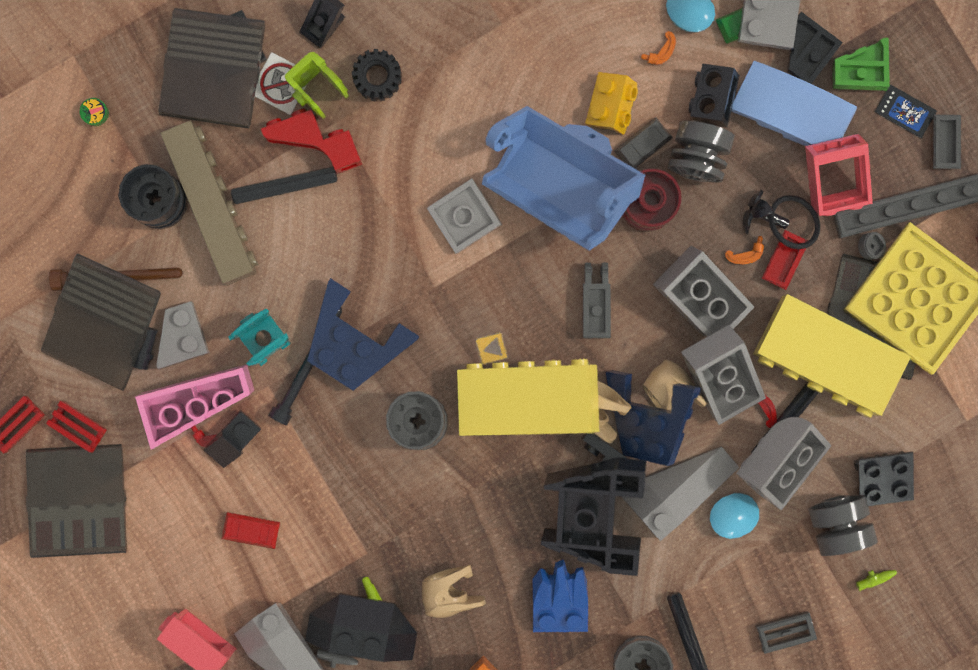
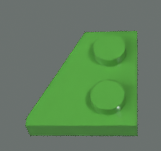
[832,38,890,91]

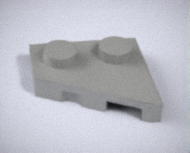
[157,301,209,369]

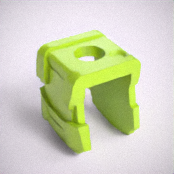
[285,52,349,120]

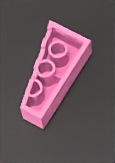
[135,364,254,450]

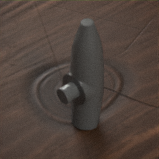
[316,649,359,668]

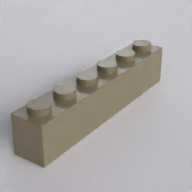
[160,120,258,286]

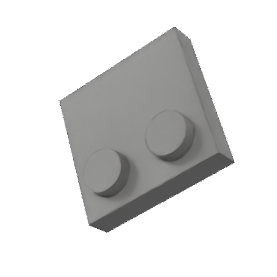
[738,0,800,50]
[427,179,502,254]

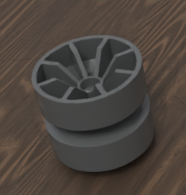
[808,495,878,556]

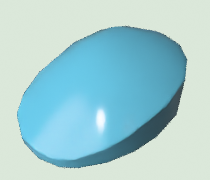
[666,0,715,33]
[710,493,759,539]

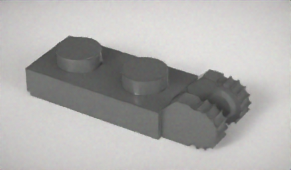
[583,263,611,338]

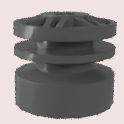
[668,121,735,183]
[386,391,448,450]
[613,635,673,670]

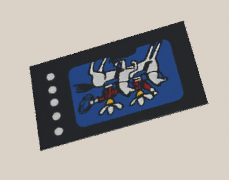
[875,84,937,139]

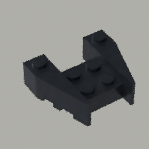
[541,458,647,576]

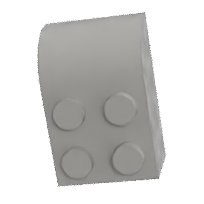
[653,246,754,338]
[681,325,766,425]
[736,417,831,510]

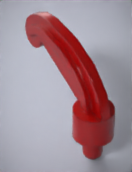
[757,395,777,428]
[191,425,217,447]

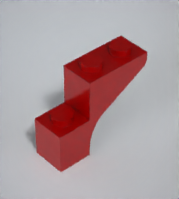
[261,108,363,174]

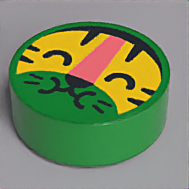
[79,98,109,126]

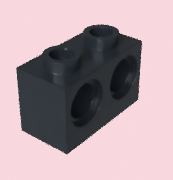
[689,64,740,128]

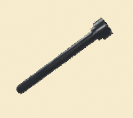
[268,308,342,426]

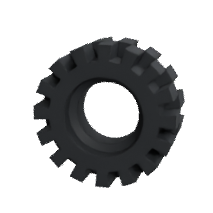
[352,49,402,101]

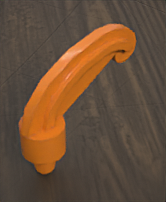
[641,31,676,65]
[725,236,764,265]

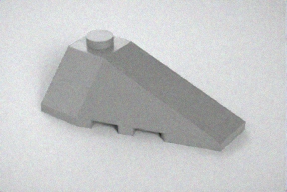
[234,603,324,670]

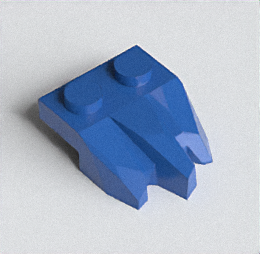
[532,559,588,632]

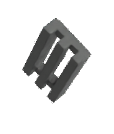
[756,611,817,654]

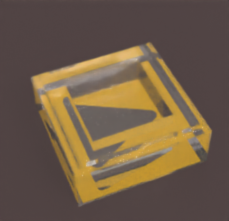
[475,332,508,365]

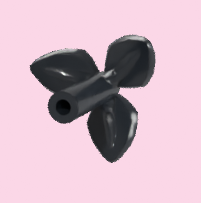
[743,190,789,234]

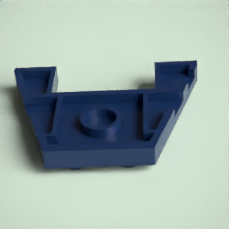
[307,278,420,391]
[606,370,700,466]

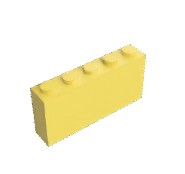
[753,294,911,418]
[457,359,599,436]

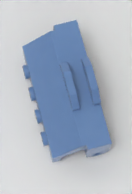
[482,106,645,251]

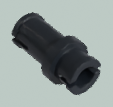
[131,326,158,370]

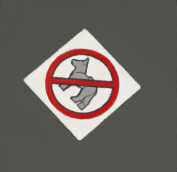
[250,53,308,115]

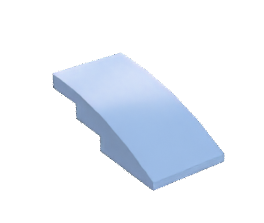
[732,61,857,146]

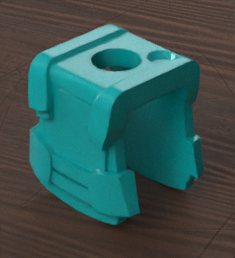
[228,308,291,366]

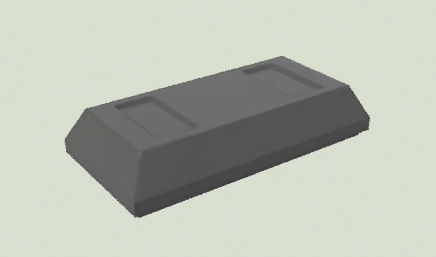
[933,115,961,169]
[614,117,673,169]

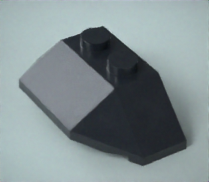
[305,593,418,662]

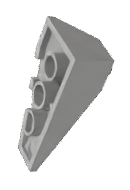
[622,447,739,541]

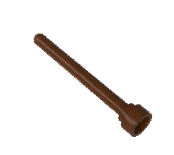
[49,267,183,291]

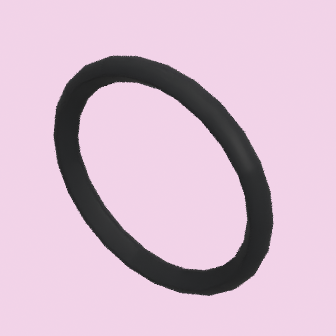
[768,195,820,249]

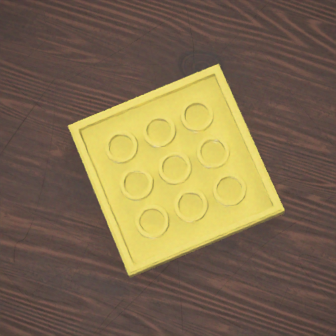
[843,222,978,375]

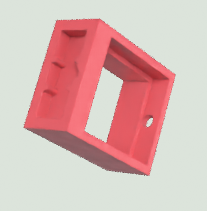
[805,134,873,216]
[157,609,237,670]

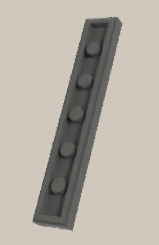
[833,174,978,239]

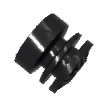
[118,164,188,230]

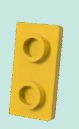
[585,72,638,135]

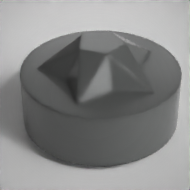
[858,232,886,260]

